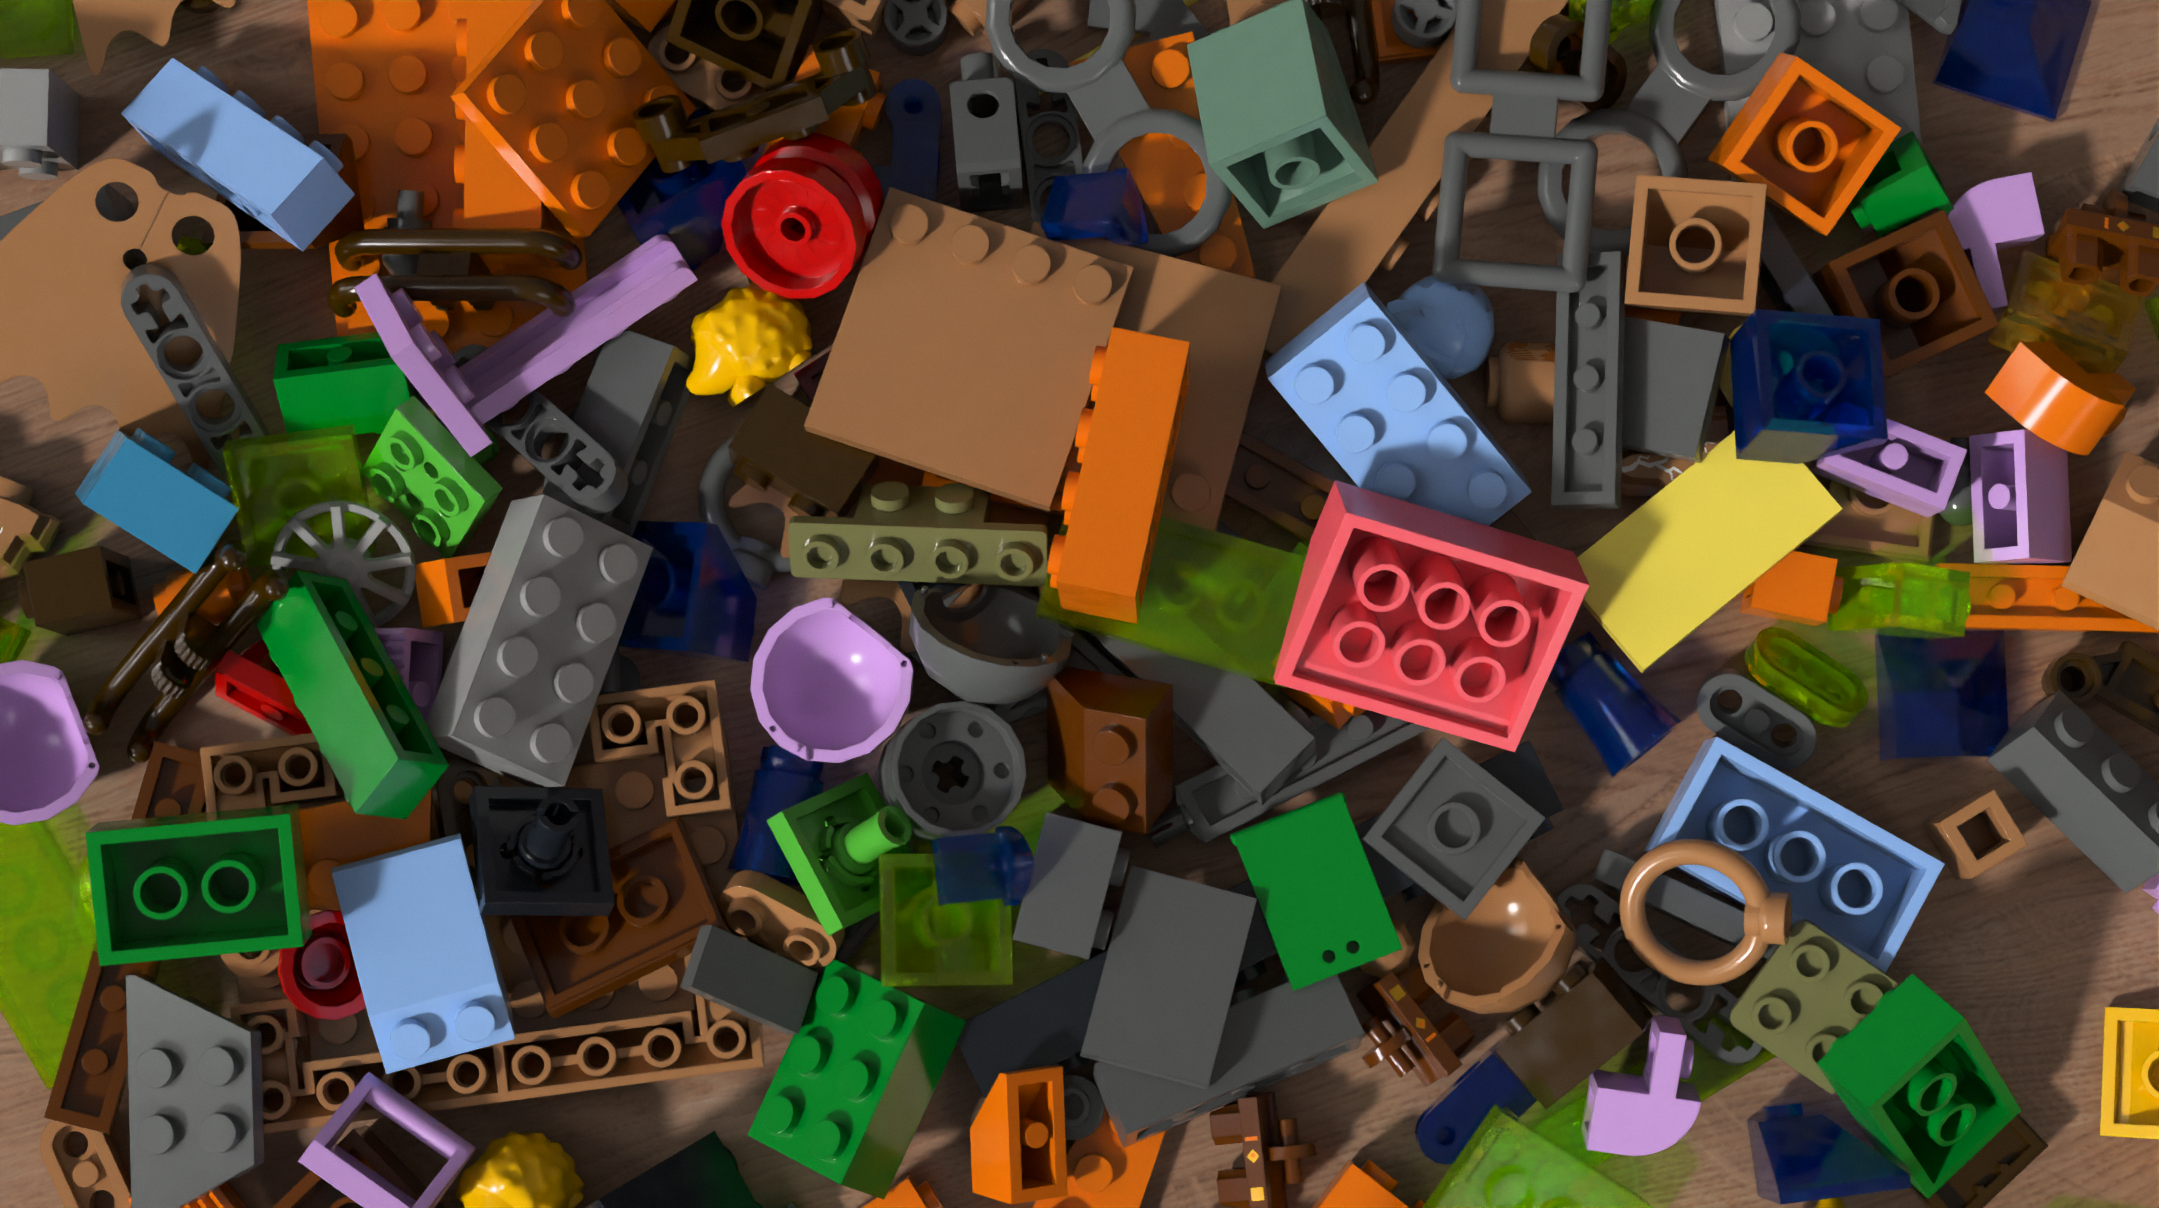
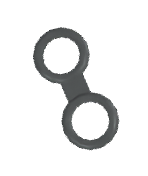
[985,0,1231,257]
[1537,0,1801,256]

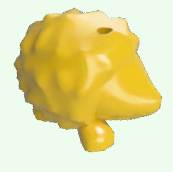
[686,282,813,407]
[455,1131,584,1208]

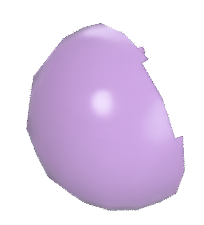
[750,598,915,763]
[0,660,100,825]

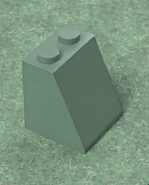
[1187,0,1379,229]

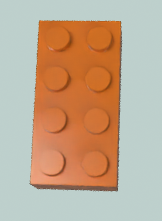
[1047,327,1191,624]

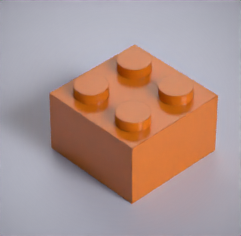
[1707,53,1901,236]

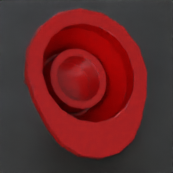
[278,910,366,1020]

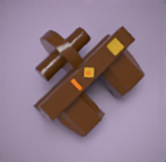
[2046,190,2159,297]
[1356,963,1474,1087]
[1209,1092,1319,1208]

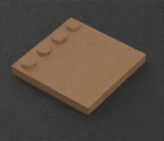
[804,187,1134,512]
[1031,221,1282,536]

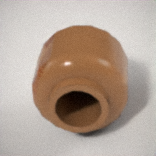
[1484,341,1555,425]

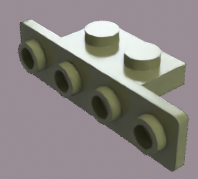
[788,481,1049,586]

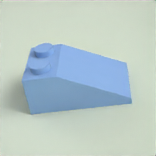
[331,833,515,1074]

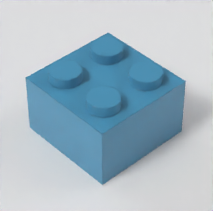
[75,427,239,574]

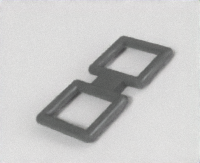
[1432,0,1612,293]

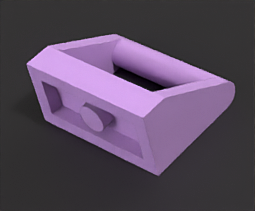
[298,1072,476,1208]

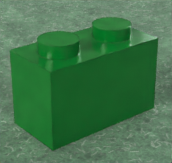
[273,332,419,443]

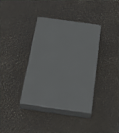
[1081,865,1257,1090]

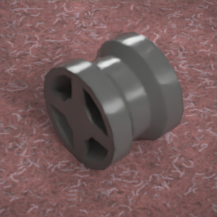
[884,0,948,56]
[1391,0,1458,50]

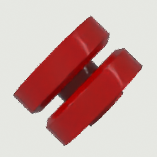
[721,133,884,299]

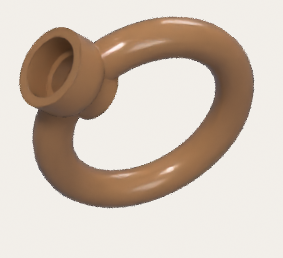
[1619,839,1792,986]

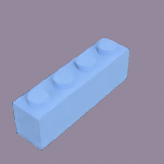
[121,57,355,251]

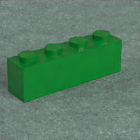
[256,571,449,819]

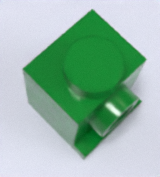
[1848,131,1954,237]

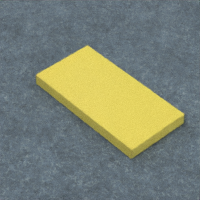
[1577,411,1843,673]

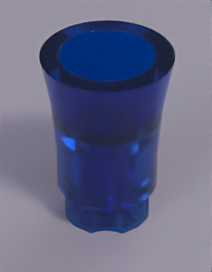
[1547,632,1682,778]
[726,745,824,886]

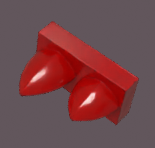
[215,640,313,736]

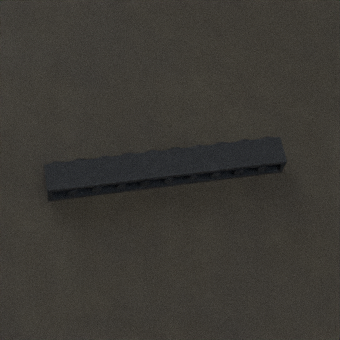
[957,740,1564,1099]

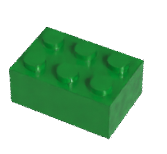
[85,804,312,966]
[747,959,966,1199]
[1817,973,2022,1199]

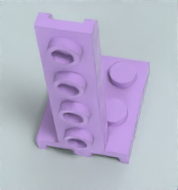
[354,234,698,457]

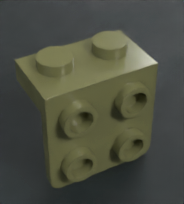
[1730,919,1905,1095]

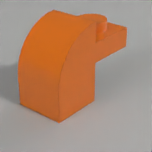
[1984,342,2136,456]

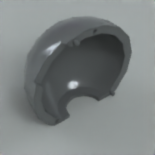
[909,585,1075,704]

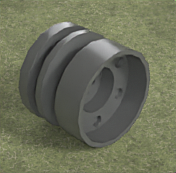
[876,701,1026,846]

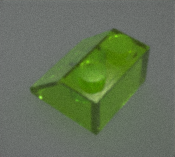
[879,853,1013,990]

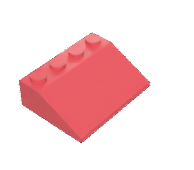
[1273,480,1589,752]

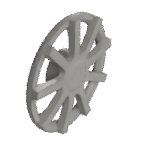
[270,501,416,628]

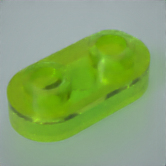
[1744,627,1868,728]

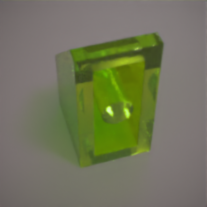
[1827,562,1971,639]

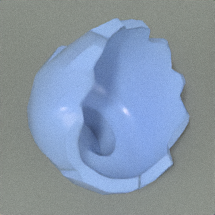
[1387,276,1495,379]

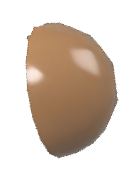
[1418,857,1576,1014]

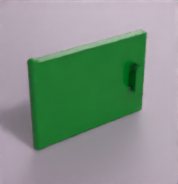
[1230,792,1403,991]

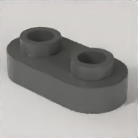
[1697,668,1817,770]

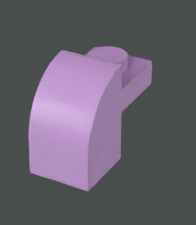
[1946,172,2045,314]
[1581,1014,1702,1156]

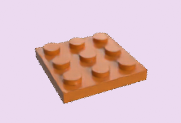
[450,0,696,240]

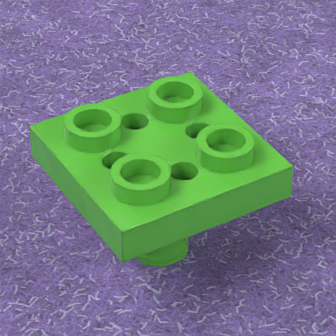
[361,396,503,558]
[767,772,928,936]

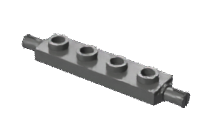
[1147,710,1429,848]

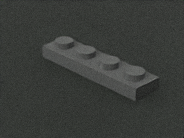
[1551,251,1626,510]

